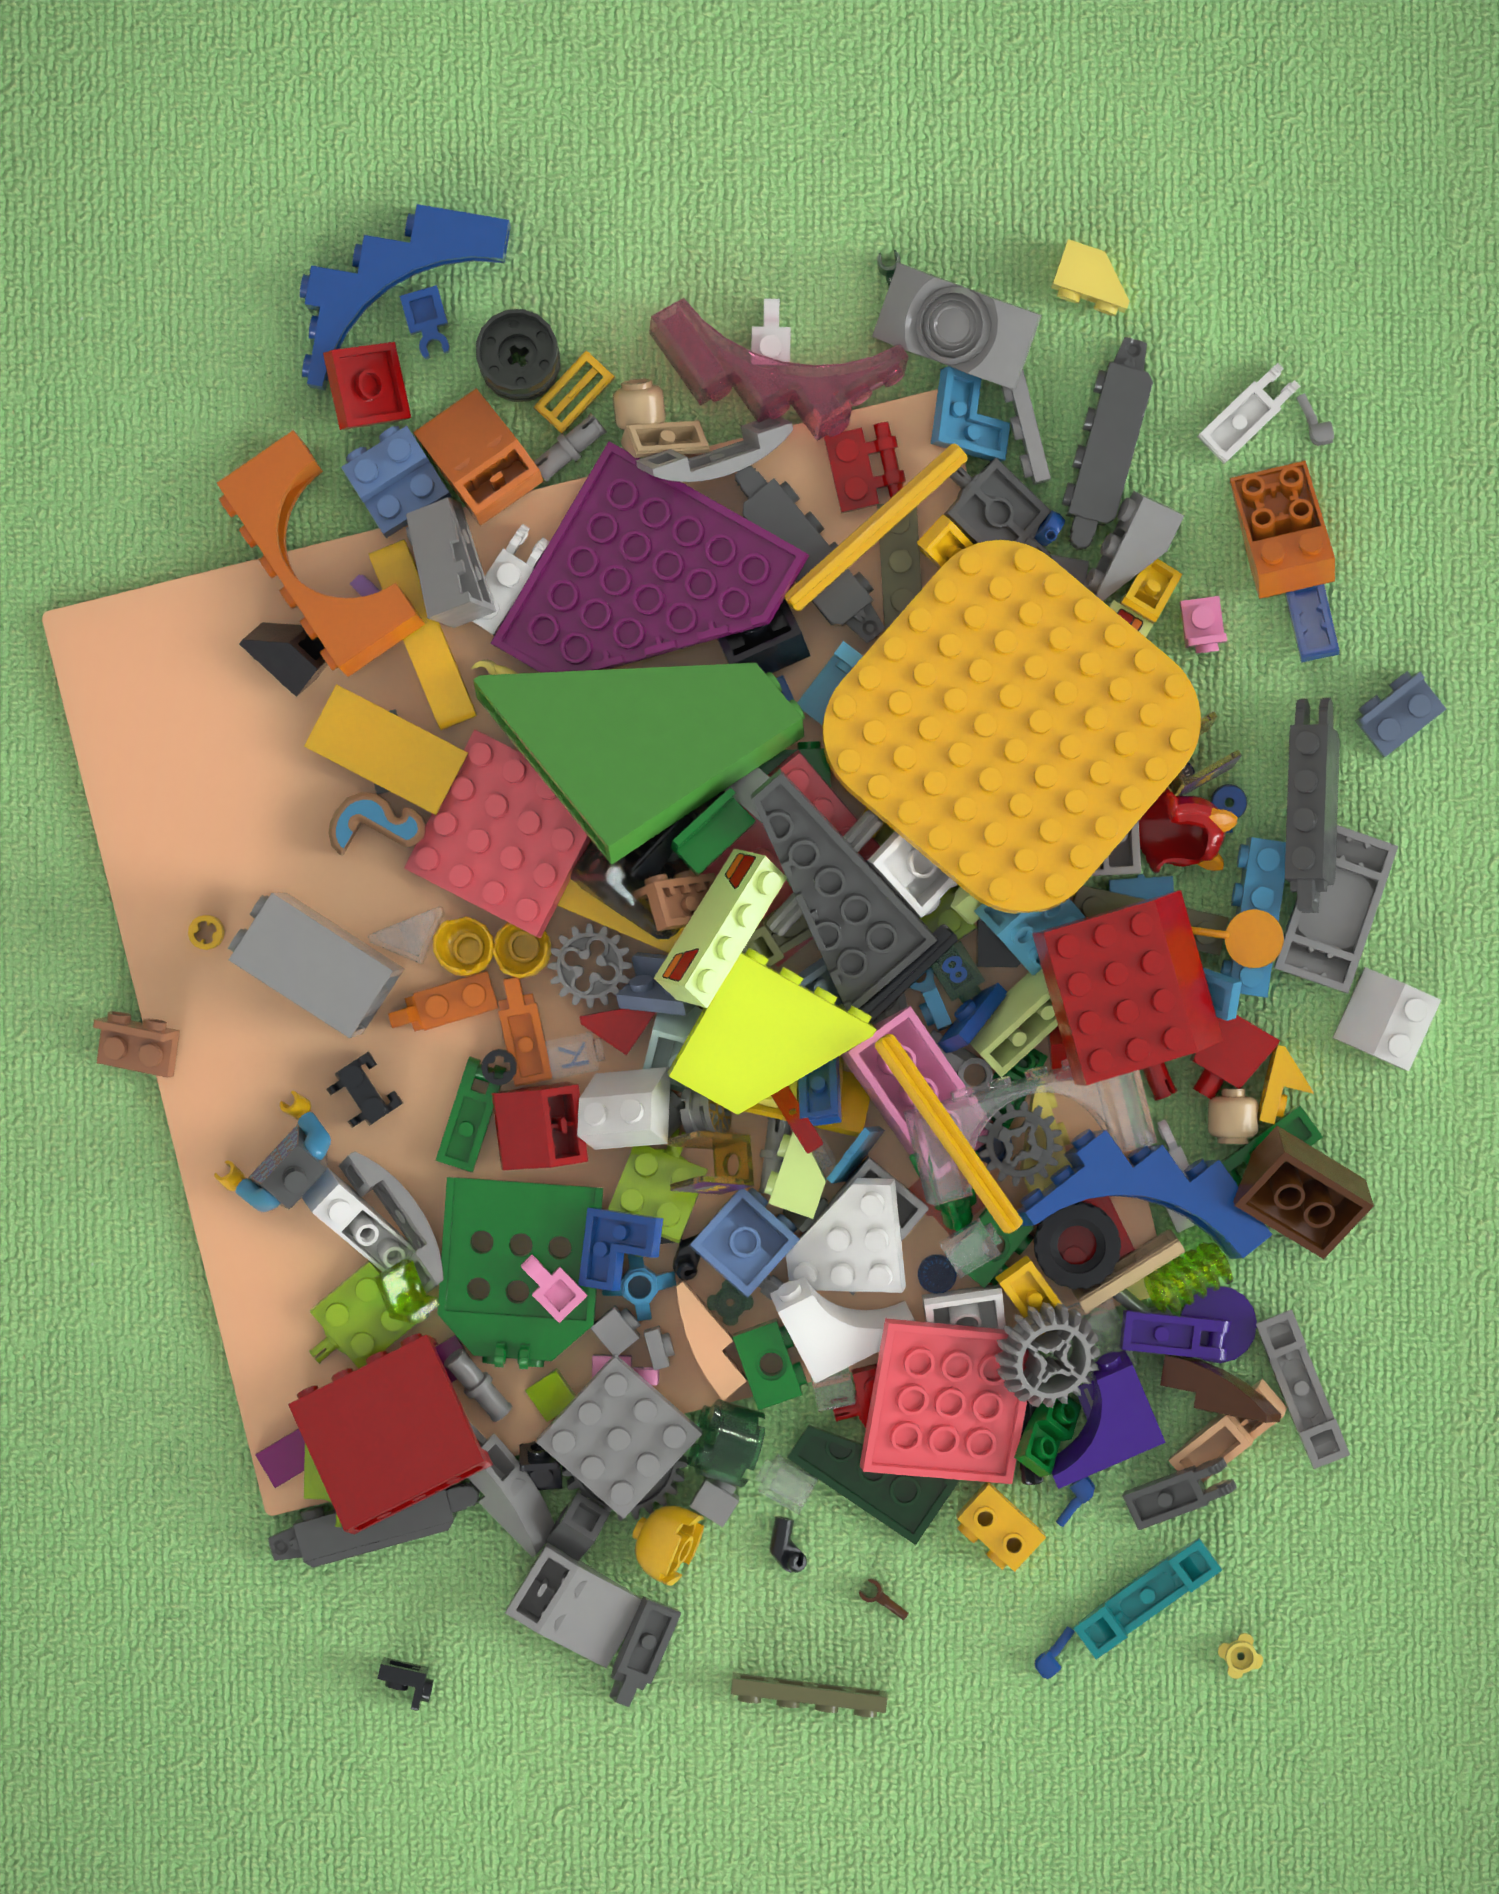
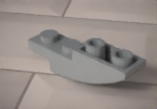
[468,1420,554,1557]

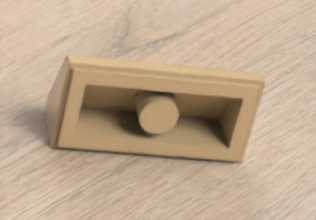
[621,420,710,458]

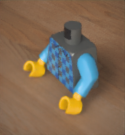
[214,1091,331,1212]

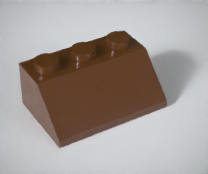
[1233,1126,1374,1259]

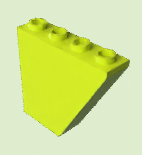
[667,948,877,1115]

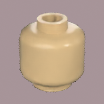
[613,379,666,430]
[1208,1088,1259,1144]

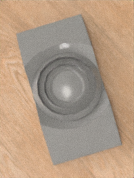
[872,263,1042,389]
[1274,825,1398,994]

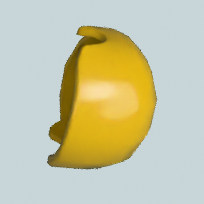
[433,916,494,976]
[492,922,552,978]

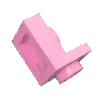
[1179,596,1227,654]

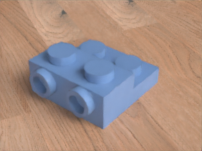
[341,426,452,538]
[689,1187,800,1298]

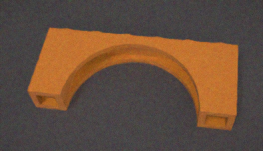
[217,430,425,677]

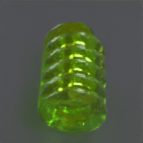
[1144,1242,1233,1313]

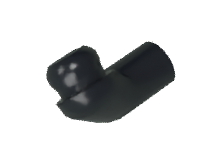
[673,1234,701,1281]
[769,1516,807,1573]

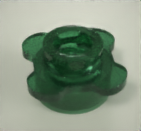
[707,1280,754,1326]

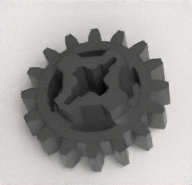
[977,1101,1063,1186]

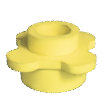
[1218,1633,1263,1679]

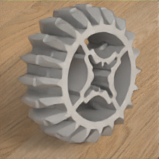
[995,1302,1101,1408]

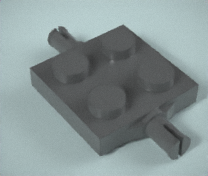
[943,458,1051,556]

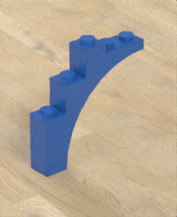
[300,204,511,390]
[1017,1129,1272,1259]

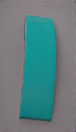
[1073,1538,1222,1660]

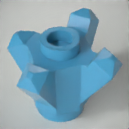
[602,1254,676,1321]

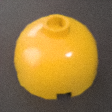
[632,1506,704,1586]

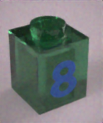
[931,941,985,1004]

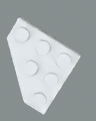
[786,1178,906,1293]

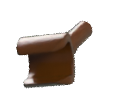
[859,1579,909,1620]

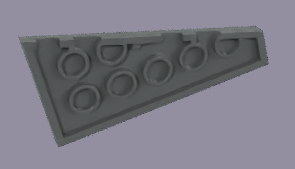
[751,769,937,1011]

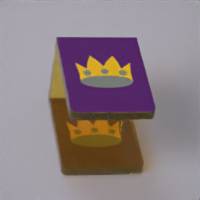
[1168,711,1242,796]
[667,1131,754,1195]

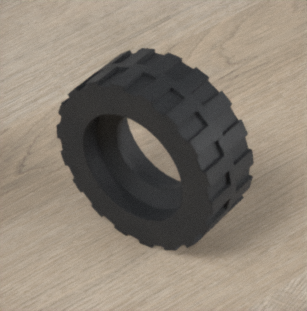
[1033,1202,1121,1290]

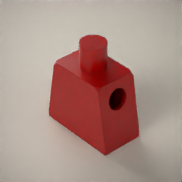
[1190,1015,1280,1099]

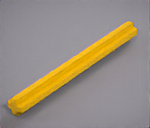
[785,443,968,611]
[875,1034,1023,1234]

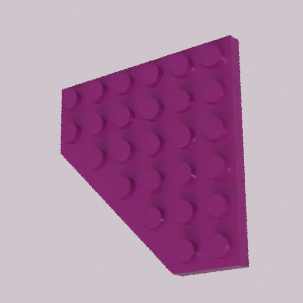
[490,441,809,673]

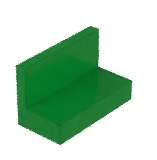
[671,787,756,876]

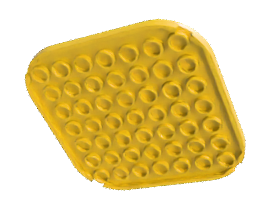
[822,540,1201,914]

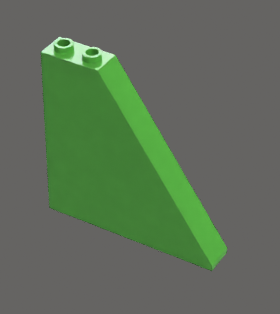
[473,663,805,865]

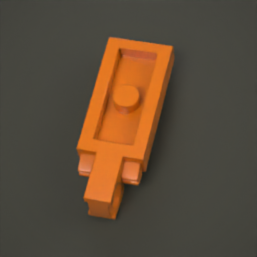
[388,971,499,1032]
[498,976,554,1087]

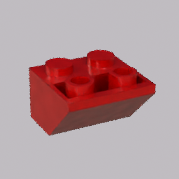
[492,1081,588,1171]

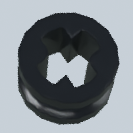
[481,1049,517,1085]

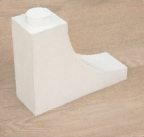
[770,1276,915,1384]

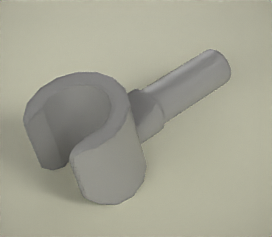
[1297,394,1334,446]

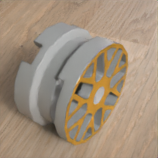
[680,1087,731,1134]

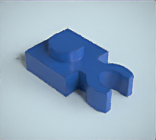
[399,285,450,359]

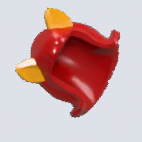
[1139,789,1238,873]

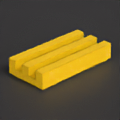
[533,350,615,433]

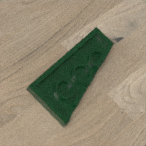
[787,1424,959,1545]

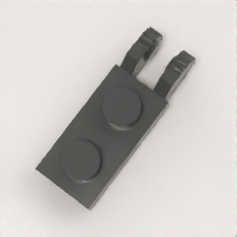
[1122,1457,1237,1530]

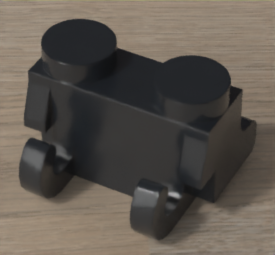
[326,1051,403,1128]

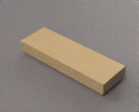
[1071,1229,1186,1313]

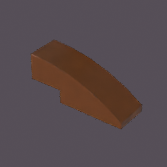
[1160,1355,1281,1423]

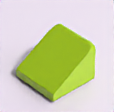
[525,1368,576,1422]

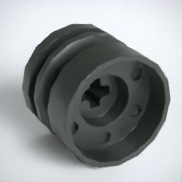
[476,309,560,402]

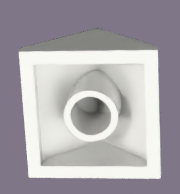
[922,1284,1006,1329]

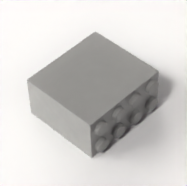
[228,893,404,1038]

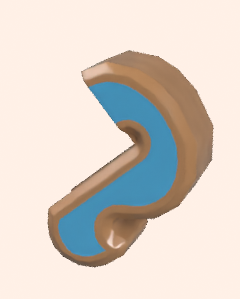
[328,792,426,855]

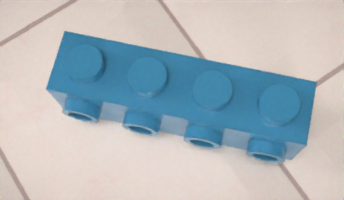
[1221,837,1286,998]

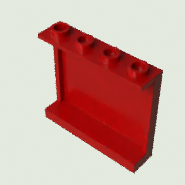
[288,1333,493,1535]

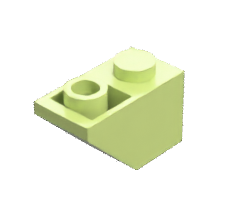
[764,1132,827,1219]

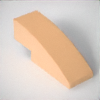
[676,1280,747,1401]
[1168,1378,1288,1483]

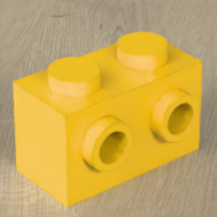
[956,1482,1046,1572]

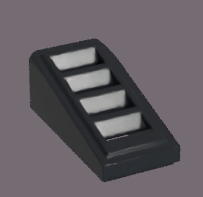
[616,814,693,882]

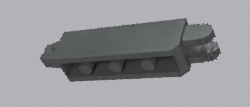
[1062,337,1153,551]
[735,465,885,643]
[1285,698,1340,913]
[268,1481,480,1568]

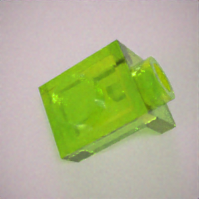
[374,1259,440,1324]

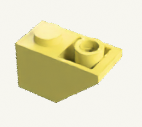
[1051,239,1130,316]

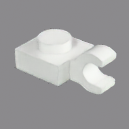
[751,299,791,367]

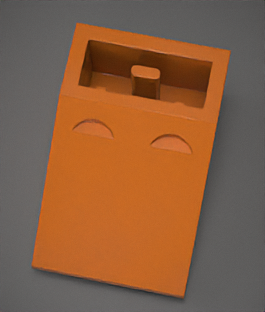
[413,388,544,526]
[1230,461,1335,599]

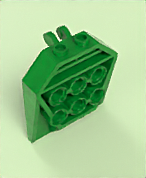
[437,1177,603,1369]

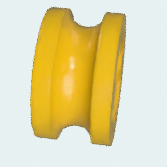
[188,915,225,950]

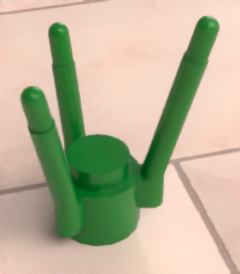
[909,1151,979,1231]

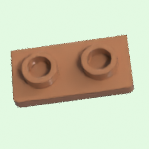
[633,870,716,931]
[93,1011,180,1078]

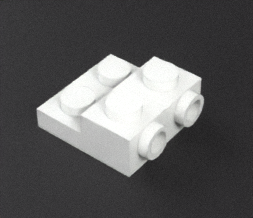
[867,832,958,918]

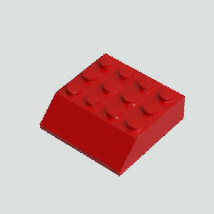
[1032,890,1223,1086]

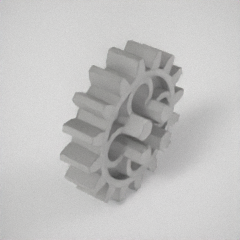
[547,923,633,1008]

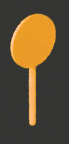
[1191,909,1284,968]

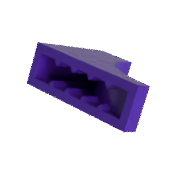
[1051,1350,1166,1489]

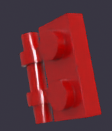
[824,421,906,514]

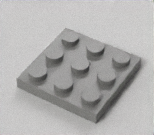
[536,1354,702,1519]

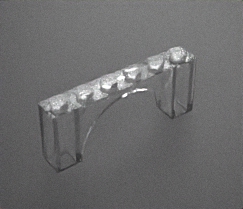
[903,1059,1157,1206]

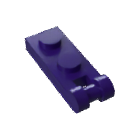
[1119,1310,1231,1360]

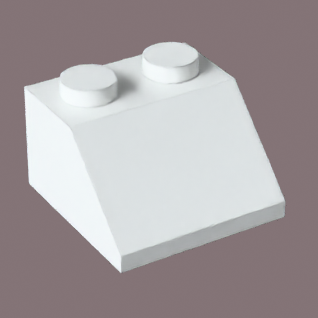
[1332,967,1441,1071]
[577,1067,671,1150]

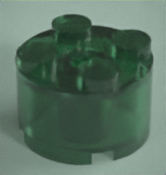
[687,1399,765,1488]

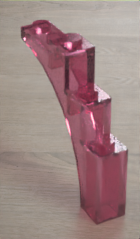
[649,298,909,441]

